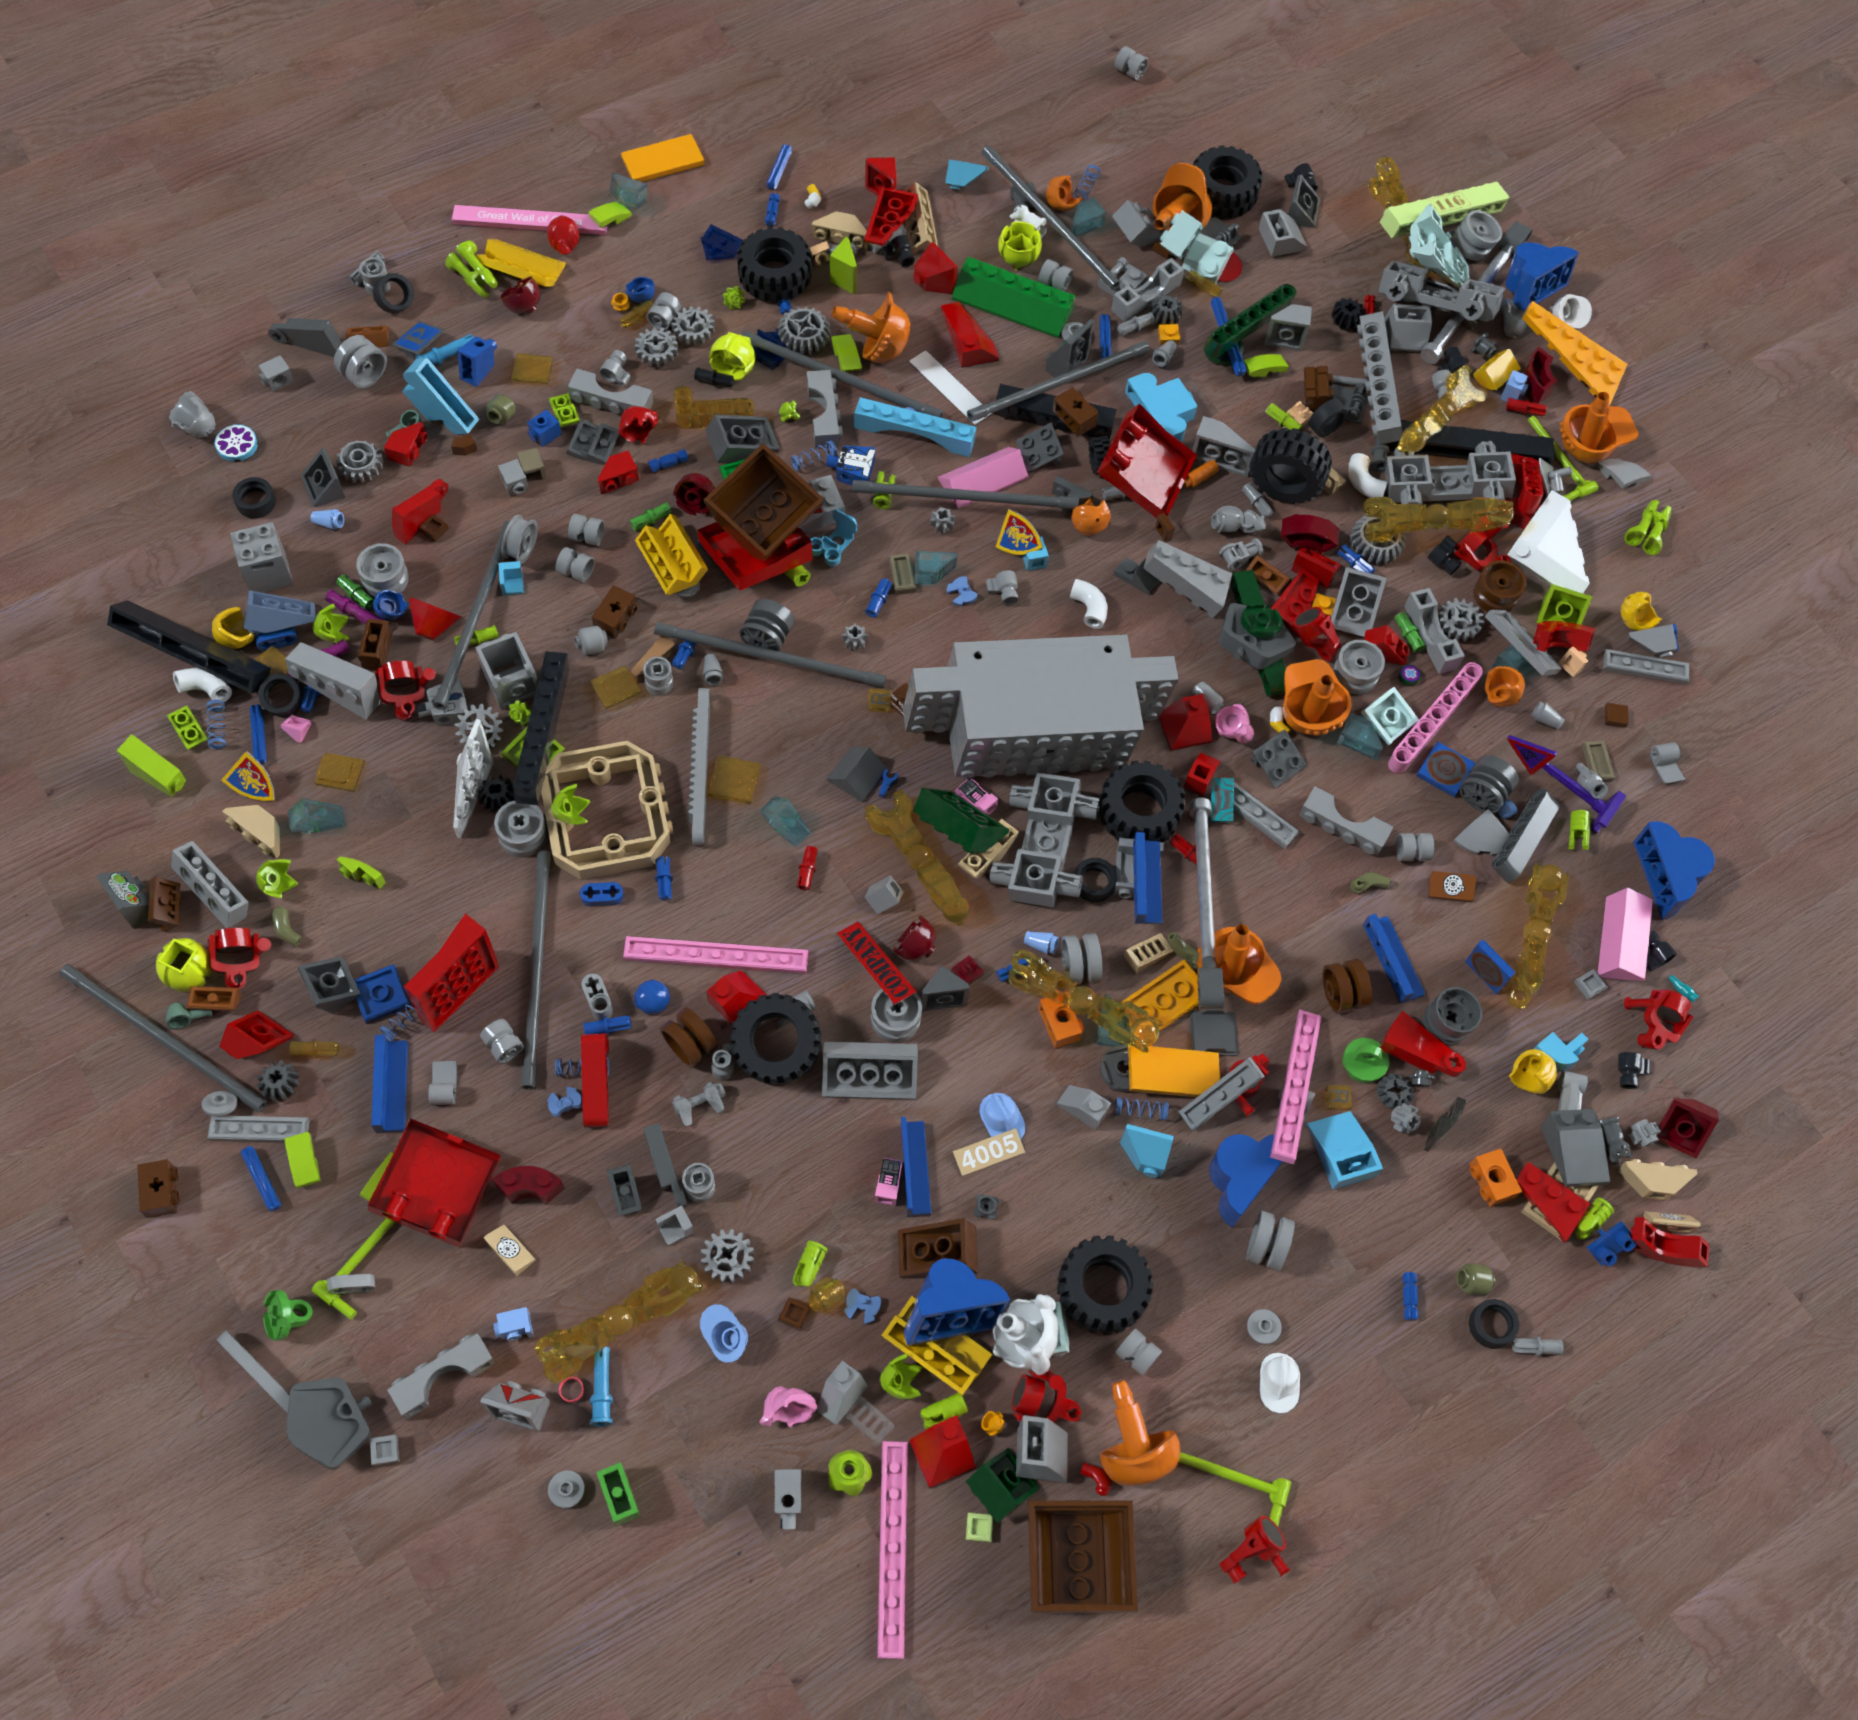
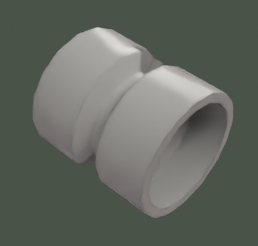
[1114,46,1148,80]
[360,258,391,295]
[1038,259,1073,291]
[646,292,682,331]
[568,514,604,546]
[555,547,595,583]
[643,656,673,696]
[1396,833,1434,861]
[480,1019,524,1064]
[682,1163,715,1203]
[1115,1328,1163,1376]

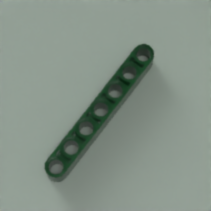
[1203,284,1297,358]
[1230,570,1286,697]

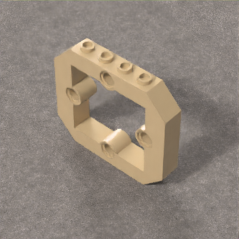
[541,741,673,880]

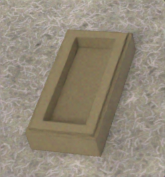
[889,553,916,594]
[1581,740,1615,782]

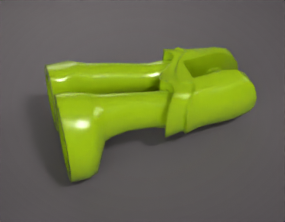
[445,240,498,298]
[1624,500,1671,555]

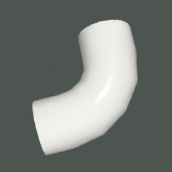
[1348,453,1387,501]
[1070,579,1108,629]
[173,668,232,702]

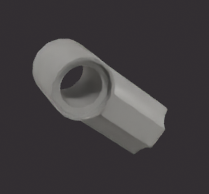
[1558,1070,1588,1111]

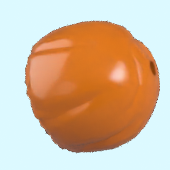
[1046,175,1082,212]
[1071,498,1111,536]
[1485,666,1525,707]

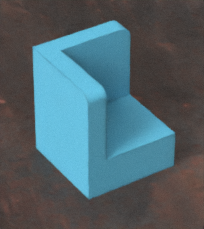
[1022,536,1049,571]
[499,561,524,596]

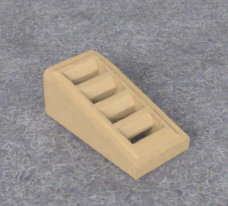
[1124,933,1174,974]

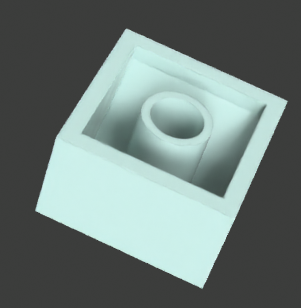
[1160,210,1203,261]

